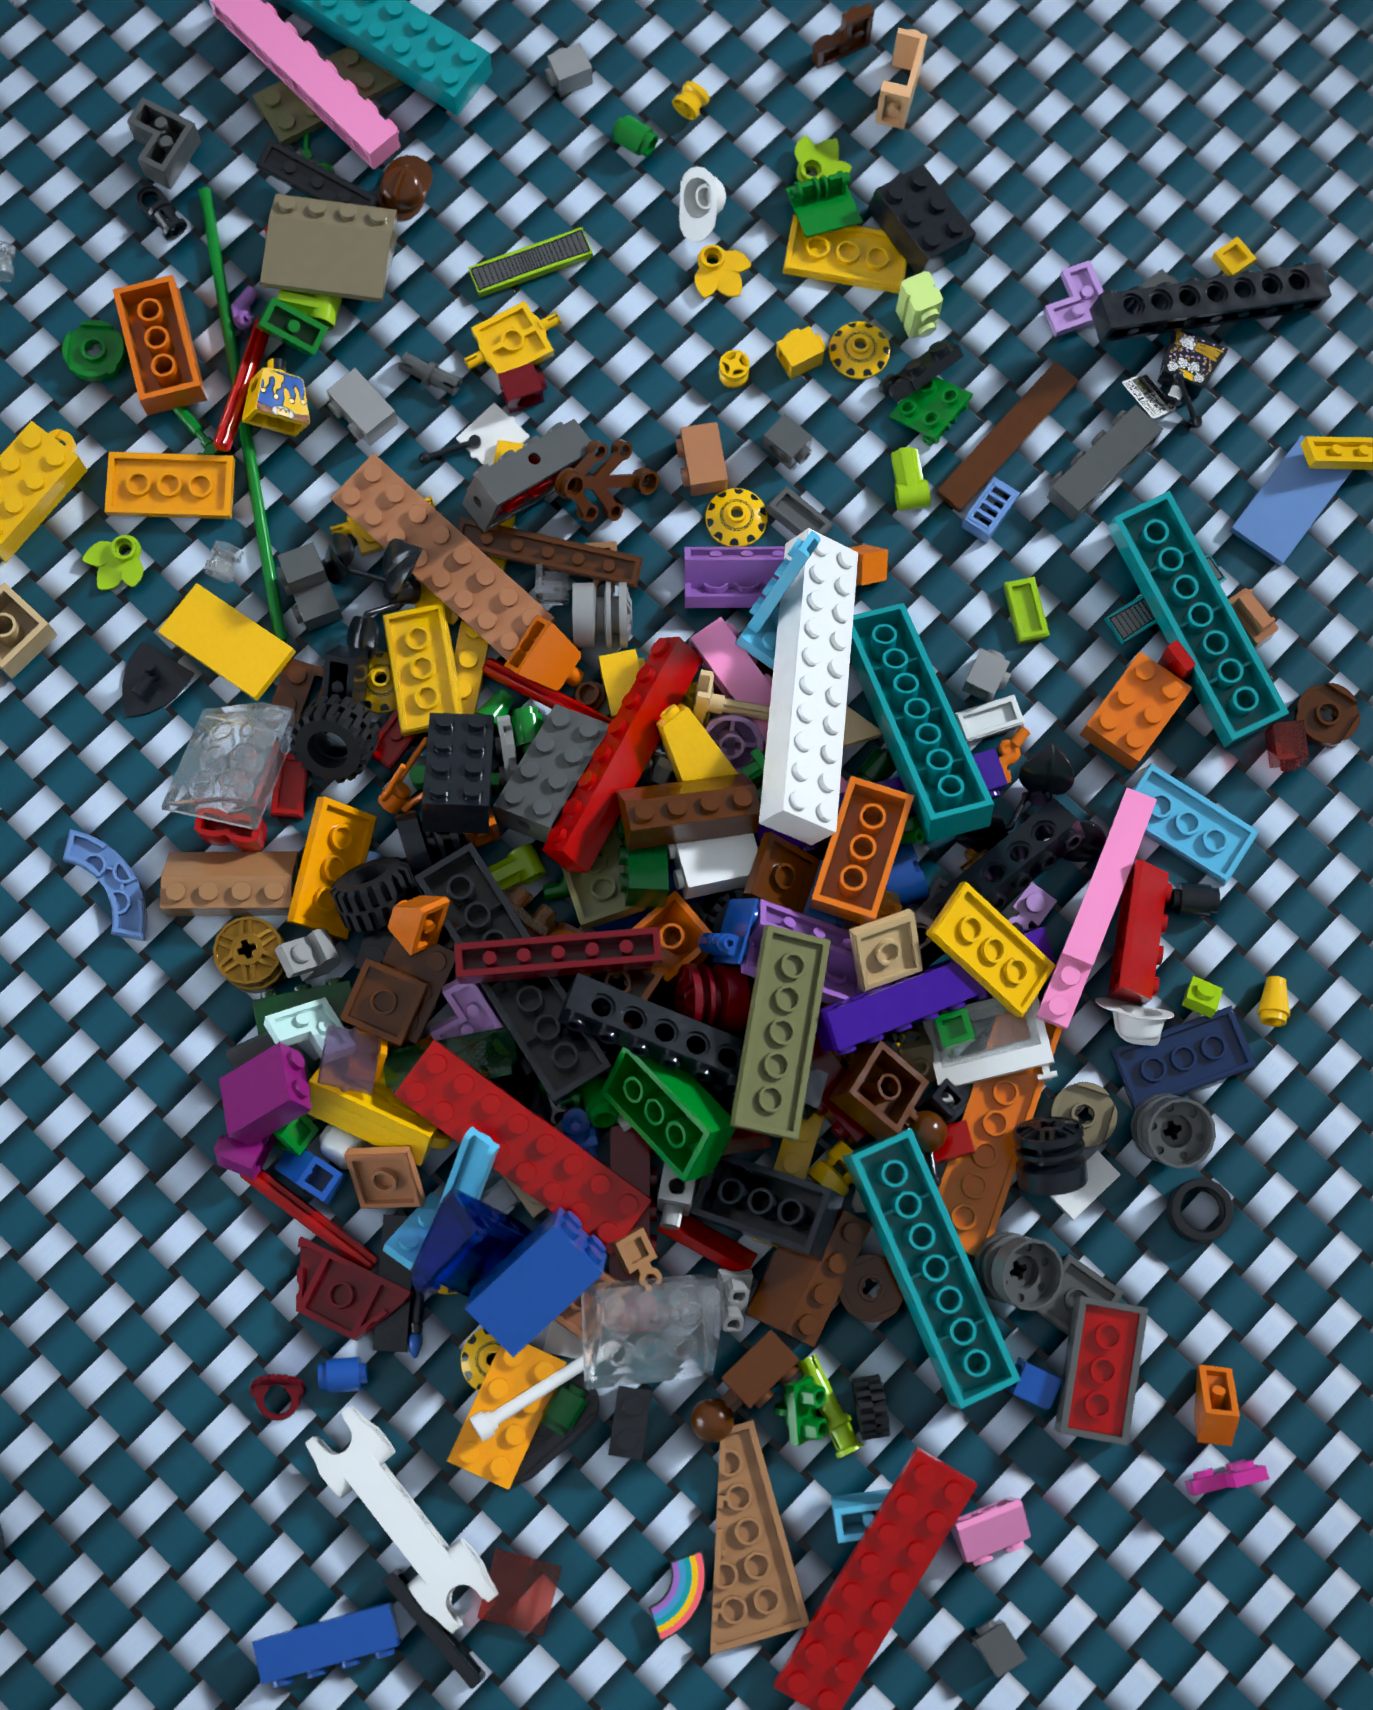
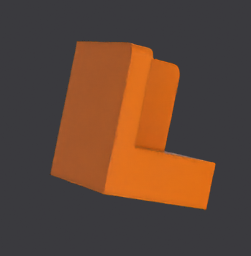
[849,545,888,585]

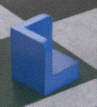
[1006,1357,1063,1410]

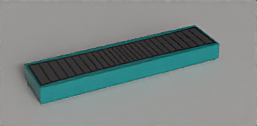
[1104,554,1226,645]

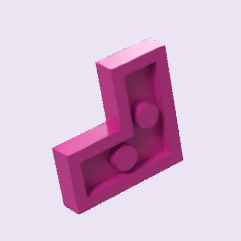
[1185,1459,1269,1496]

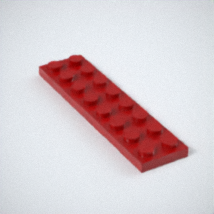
[394,1040,652,1255]
[773,1446,978,1710]

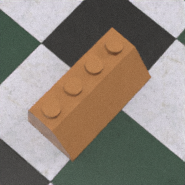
[160,851,299,916]

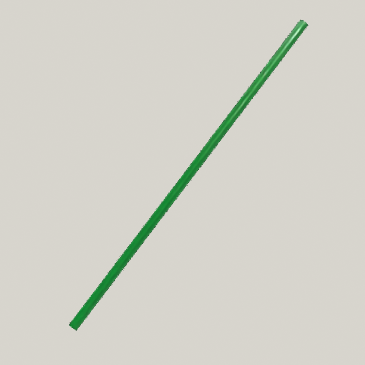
[198,187,287,642]

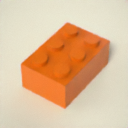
[1080,652,1193,772]

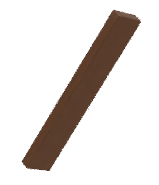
[936,361,1079,513]
[457,516,644,590]

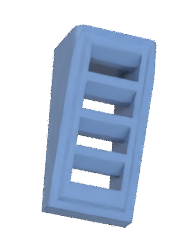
[961,477,1020,543]

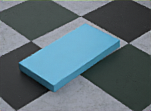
[1133,763,1260,886]

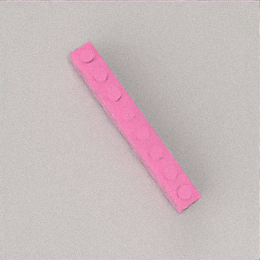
[209,0,400,170]
[688,617,848,793]

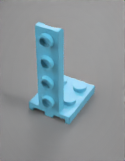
[735,531,821,670]
[382,1127,500,1289]

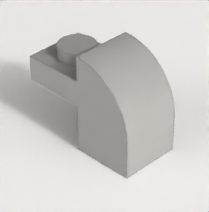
[274,929,342,981]

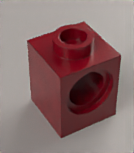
[498,362,547,414]

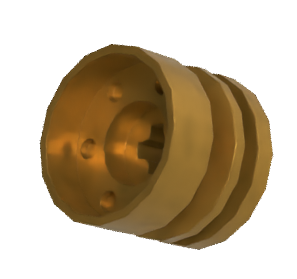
[213,916,286,994]

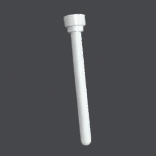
[469,1339,618,1442]

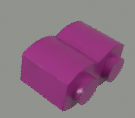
[214,1133,277,1180]

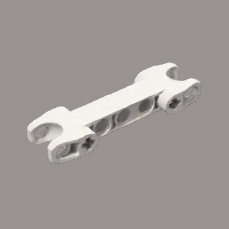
[305,1406,499,1633]

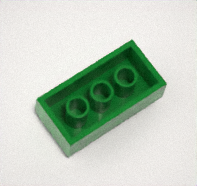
[600,1047,736,1183]

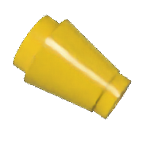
[1257,976,1290,1027]

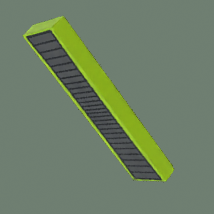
[468,227,593,298]

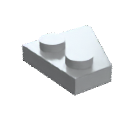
[494,715,518,785]

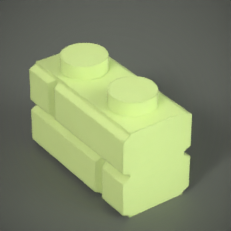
[896,271,943,338]

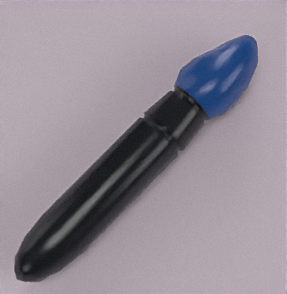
[408,1275,425,1358]

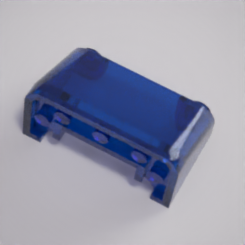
[410,1188,532,1297]

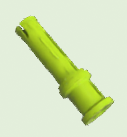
[796,1354,864,1459]

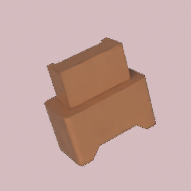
[1228,588,1279,650]

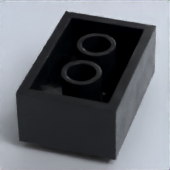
[868,164,976,275]

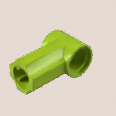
[277,290,342,330]
[891,447,931,512]
[488,843,547,892]

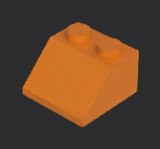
[632,890,712,986]

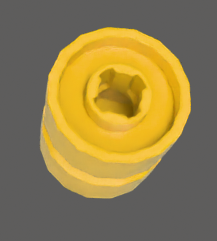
[806,1140,854,1197]

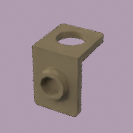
[898,1025,936,1082]

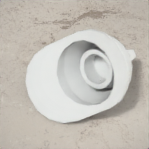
[679,166,726,242]
[1095,997,1174,1046]

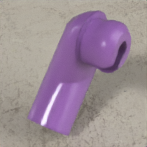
[231,286,260,330]

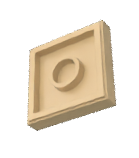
[849,909,923,992]

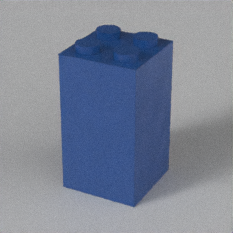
[465,1206,607,1358]

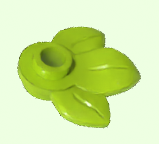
[795,135,852,183]
[82,535,143,591]

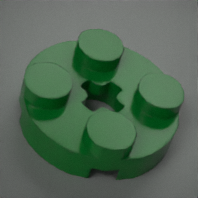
[62,320,126,382]

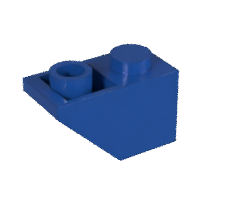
[274,1149,348,1205]

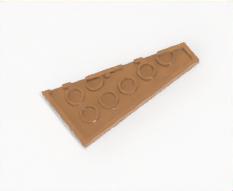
[710,1420,809,1655]

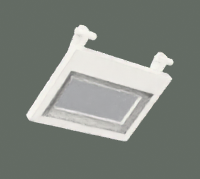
[923,995,1058,1104]

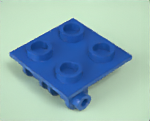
[698,898,759,964]

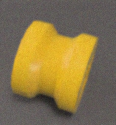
[672,81,710,120]
[719,350,750,388]

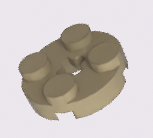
[1050,1082,1118,1149]

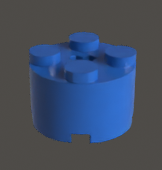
[882,844,929,913]

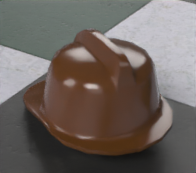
[377,155,433,221]

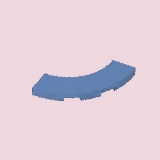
[63,829,147,941]

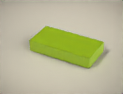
[1003,577,1050,644]

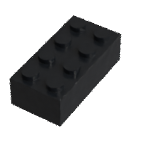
[422,713,494,834]
[689,1153,844,1262]

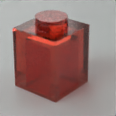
[1264,720,1309,771]

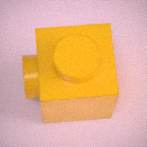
[776,326,826,380]

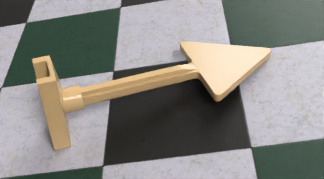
[691,669,881,748]

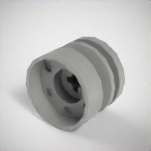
[572,582,632,649]

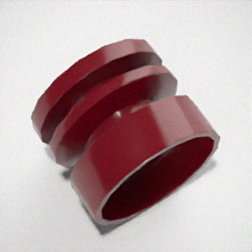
[674,964,750,1033]

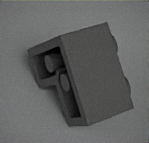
[127,97,201,190]
[276,542,344,632]

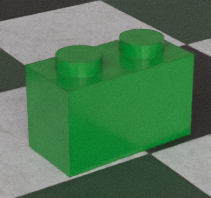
[255,297,329,357]

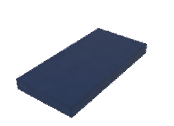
[1109,1006,1257,1111]

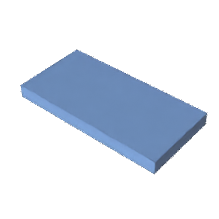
[1230,435,1352,567]

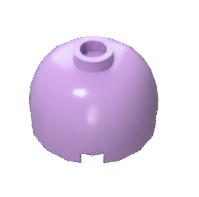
[704,712,764,774]

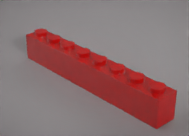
[542,637,703,873]

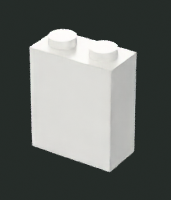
[667,833,758,900]

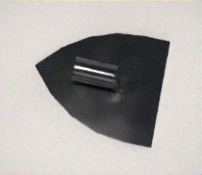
[122,642,195,718]

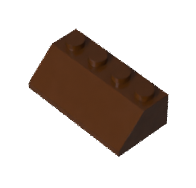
[616,773,760,850]
[744,1208,872,1347]

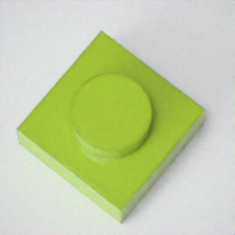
[1182,976,1223,1019]

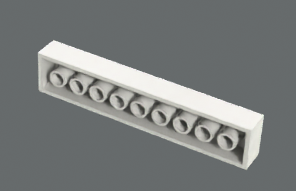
[759,528,858,845]

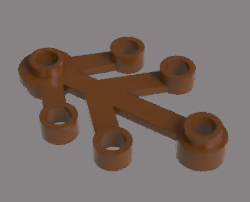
[555,439,659,522]

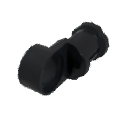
[136,185,187,241]

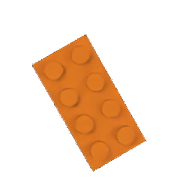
[112,275,207,416]
[809,776,914,925]

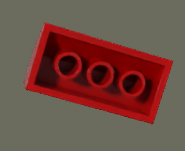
[1107,859,1172,1005]

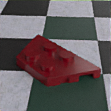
[296,1236,414,1341]

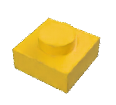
[1212,236,1257,276]

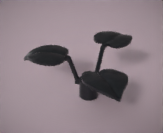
[325,532,423,673]
[956,742,1106,862]

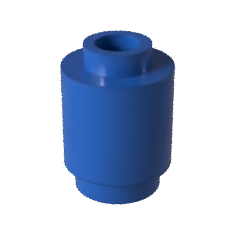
[318,1356,368,1393]

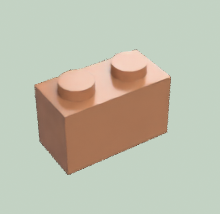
[675,422,728,497]

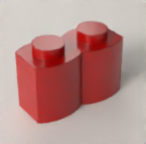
[194,805,268,852]

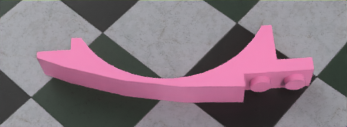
[1035,788,1157,1030]

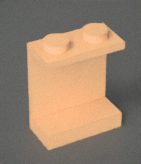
[875,27,928,130]

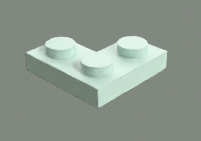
[264,997,356,1064]

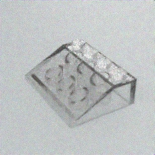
[162,702,295,830]
[582,1273,724,1390]

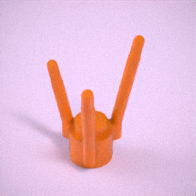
[378,737,428,814]

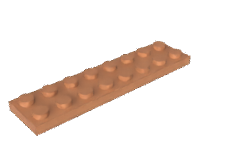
[331,453,556,661]

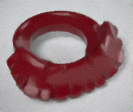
[249,1374,307,1421]

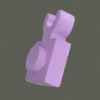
[1008,882,1057,930]

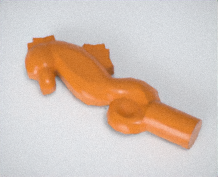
[998,726,1030,783]

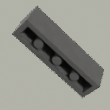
[1047,404,1163,522]

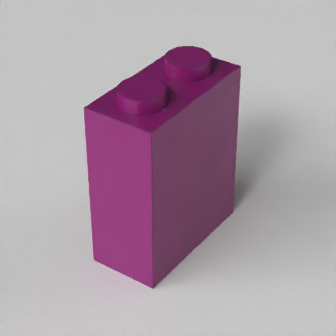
[219,1042,312,1146]

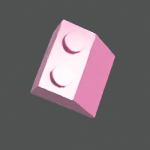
[951,1496,1031,1566]

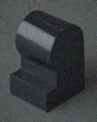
[915,1078,967,1123]

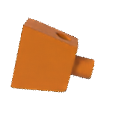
[504,615,584,691]

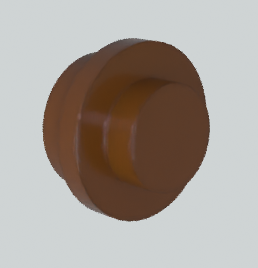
[575,681,606,711]

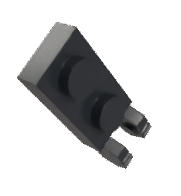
[879,339,964,401]

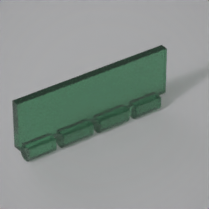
[384,1027,518,1098]

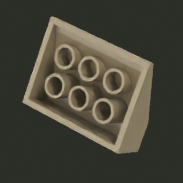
[260,194,398,303]

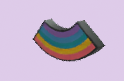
[649,1550,706,1642]

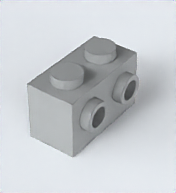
[326,368,398,446]

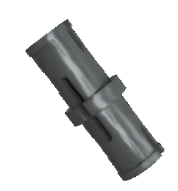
[399,352,462,396]

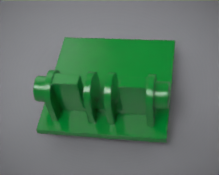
[785,170,863,238]
[888,377,973,446]

